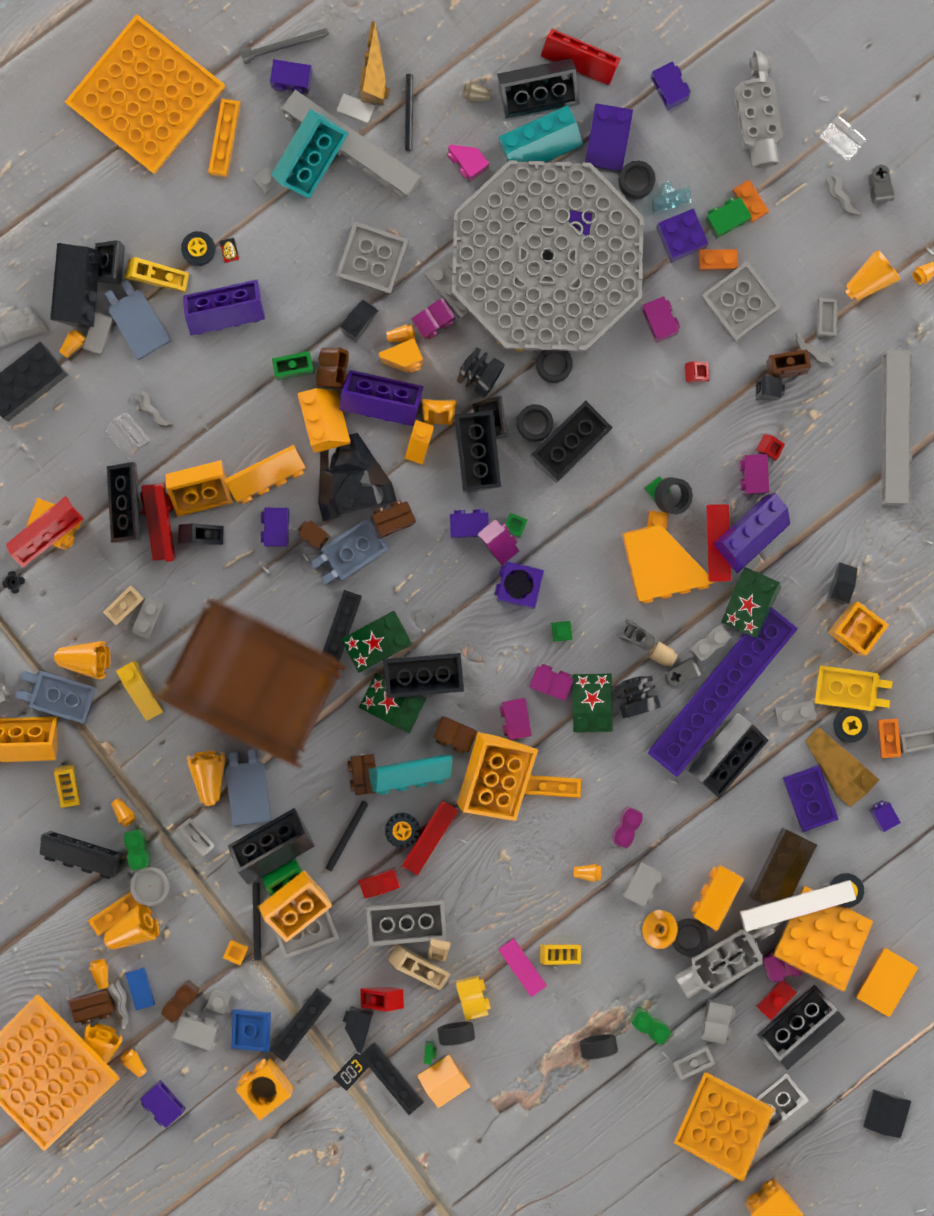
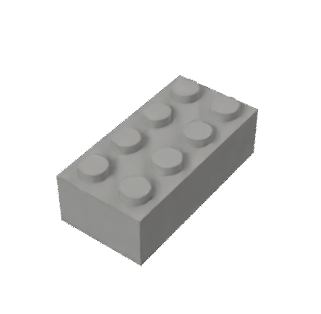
[366,898,447,946]

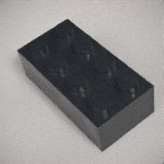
[0,342,68,422]
[530,400,613,483]

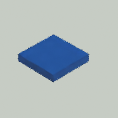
[231,1009,271,1052]

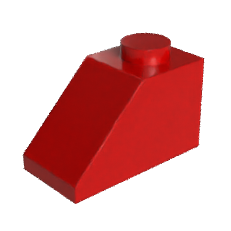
[358,867,401,899]
[360,987,404,1012]

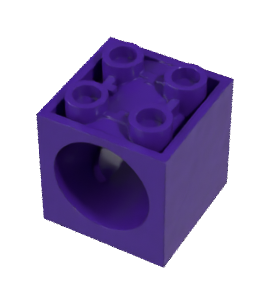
[494,561,544,609]

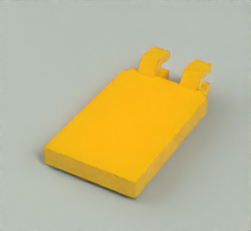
[814,665,893,711]

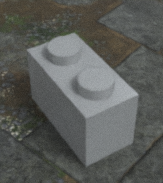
[622,860,662,907]
[173,1012,220,1051]

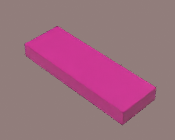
[498,938,547,997]

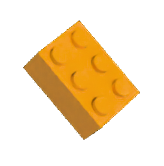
[258,870,332,942]

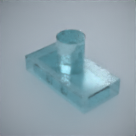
[652,181,692,213]

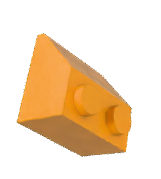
[378,338,424,374]

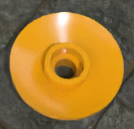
[642,910,678,949]

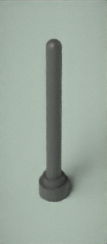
[240,28,329,64]

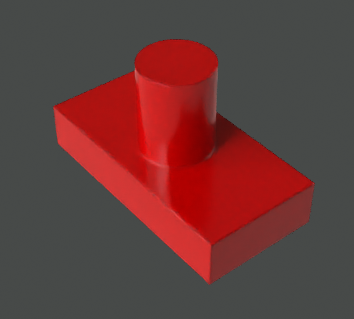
[756,980,797,1020]

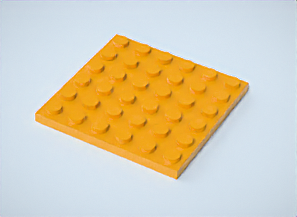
[65,14,226,175]
[0,994,120,1151]

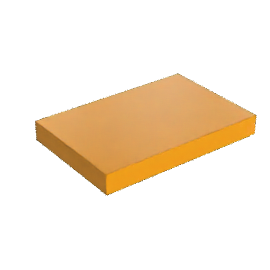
[855,947,919,1017]

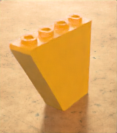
[621,524,714,603]

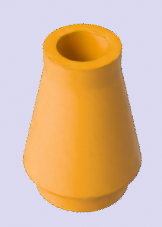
[912,261,934,285]
[387,324,416,343]
[59,329,86,358]
[111,798,136,827]
[574,863,602,883]
[89,959,109,989]
[119,1048,147,1078]

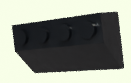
[497,58,580,118]
[50,243,101,327]
[454,410,502,493]
[107,462,141,543]
[382,653,464,698]
[688,713,769,798]
[228,808,315,885]
[39,831,124,879]
[757,984,845,1070]

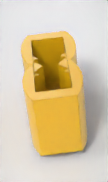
[456,975,491,1021]

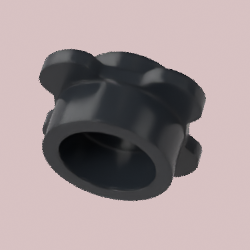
[2,571,25,594]

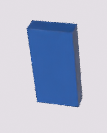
[125,967,155,1010]

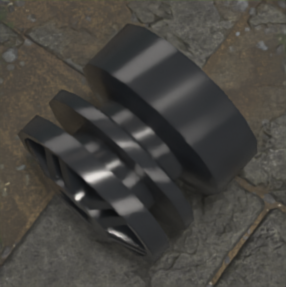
[457,347,505,399]
[614,675,661,718]

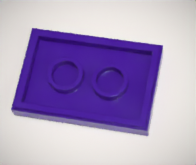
[782,765,839,832]

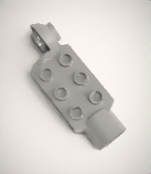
[734,50,783,169]
[675,922,779,999]

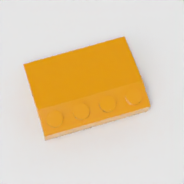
[457,732,538,821]

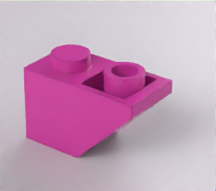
[447,144,489,182]

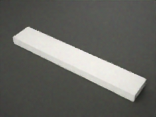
[740,880,856,931]

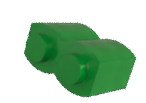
[124,828,151,871]
[630,1007,671,1045]

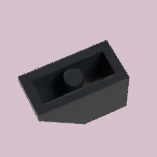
[340,300,379,342]
[755,375,785,401]
[178,523,224,545]
[827,562,858,604]
[343,1006,373,1053]

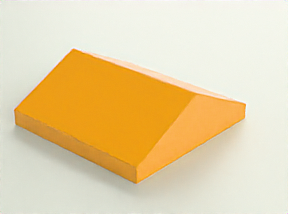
[417,1054,470,1108]

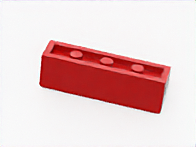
[541,29,621,85]
[141,483,176,562]
[5,496,84,567]
[706,504,731,582]
[401,800,459,876]

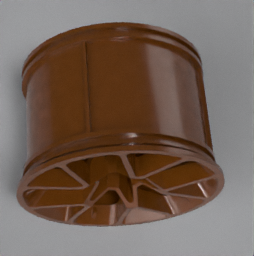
[152,598,346,769]

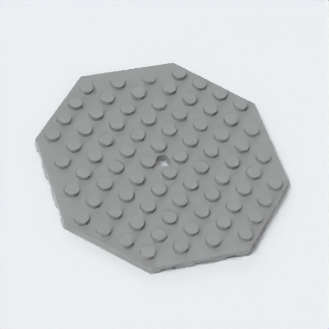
[452,160,644,351]

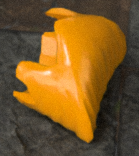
[421,399,457,425]

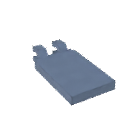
[105,280,171,360]
[311,517,389,585]
[15,670,97,724]
[225,748,272,826]

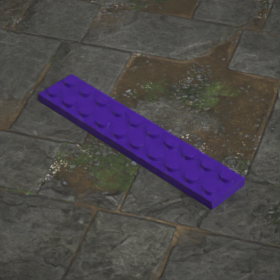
[647,608,798,777]

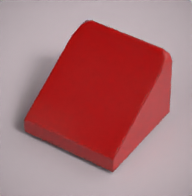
[685,361,709,382]
[756,434,785,461]

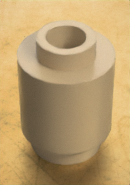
[648,641,678,667]

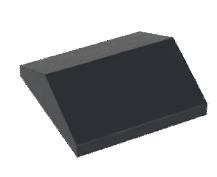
[863,1089,911,1138]

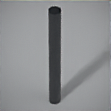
[405,74,413,151]
[325,800,369,872]
[252,882,262,961]

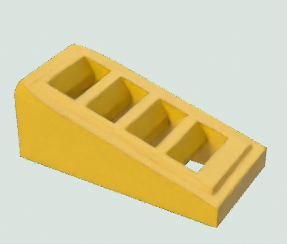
[54,765,81,808]
[540,944,581,965]

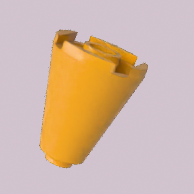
[845,250,900,301]
[54,641,111,679]
[186,751,226,806]
[103,904,159,950]
[83,1023,123,1064]

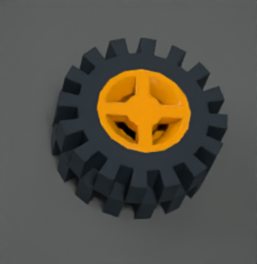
[385,812,420,848]

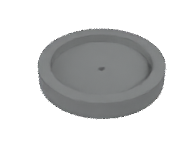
[130,866,170,906]

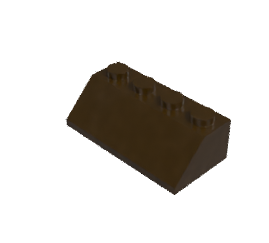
[749,827,817,905]

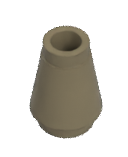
[463,82,492,101]

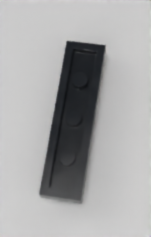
[322,590,362,662]
[270,988,332,1062]
[359,1042,424,1115]

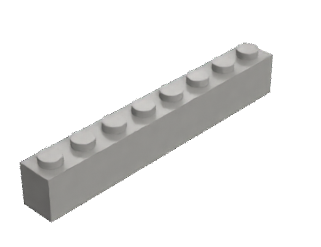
[282,90,421,199]
[881,350,913,505]

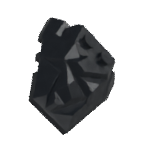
[318,433,397,522]

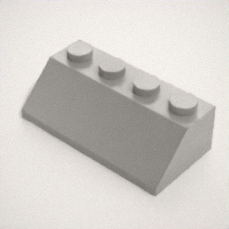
[754,1073,816,1159]

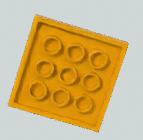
[773,886,873,992]
[674,1072,775,1181]

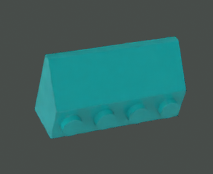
[498,105,583,163]
[271,109,349,199]
[368,755,452,795]

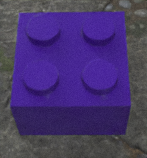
[656,208,708,263]

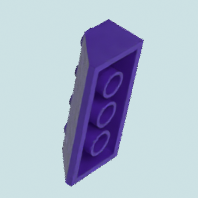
[183,280,265,336]
[339,370,424,426]
[714,493,790,573]

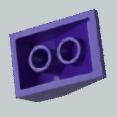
[585,103,633,172]

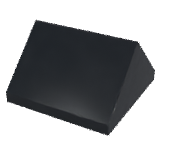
[95,240,125,285]
[472,396,508,439]

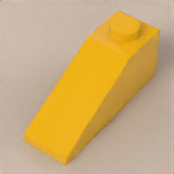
[124,257,189,292]
[116,661,164,721]

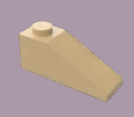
[388,944,450,991]

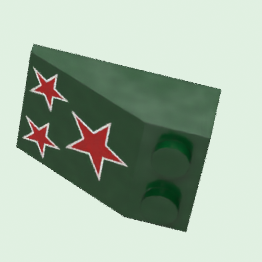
[721,567,782,638]
[340,610,412,673]
[359,673,427,734]
[573,673,614,733]

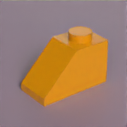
[405,420,435,465]

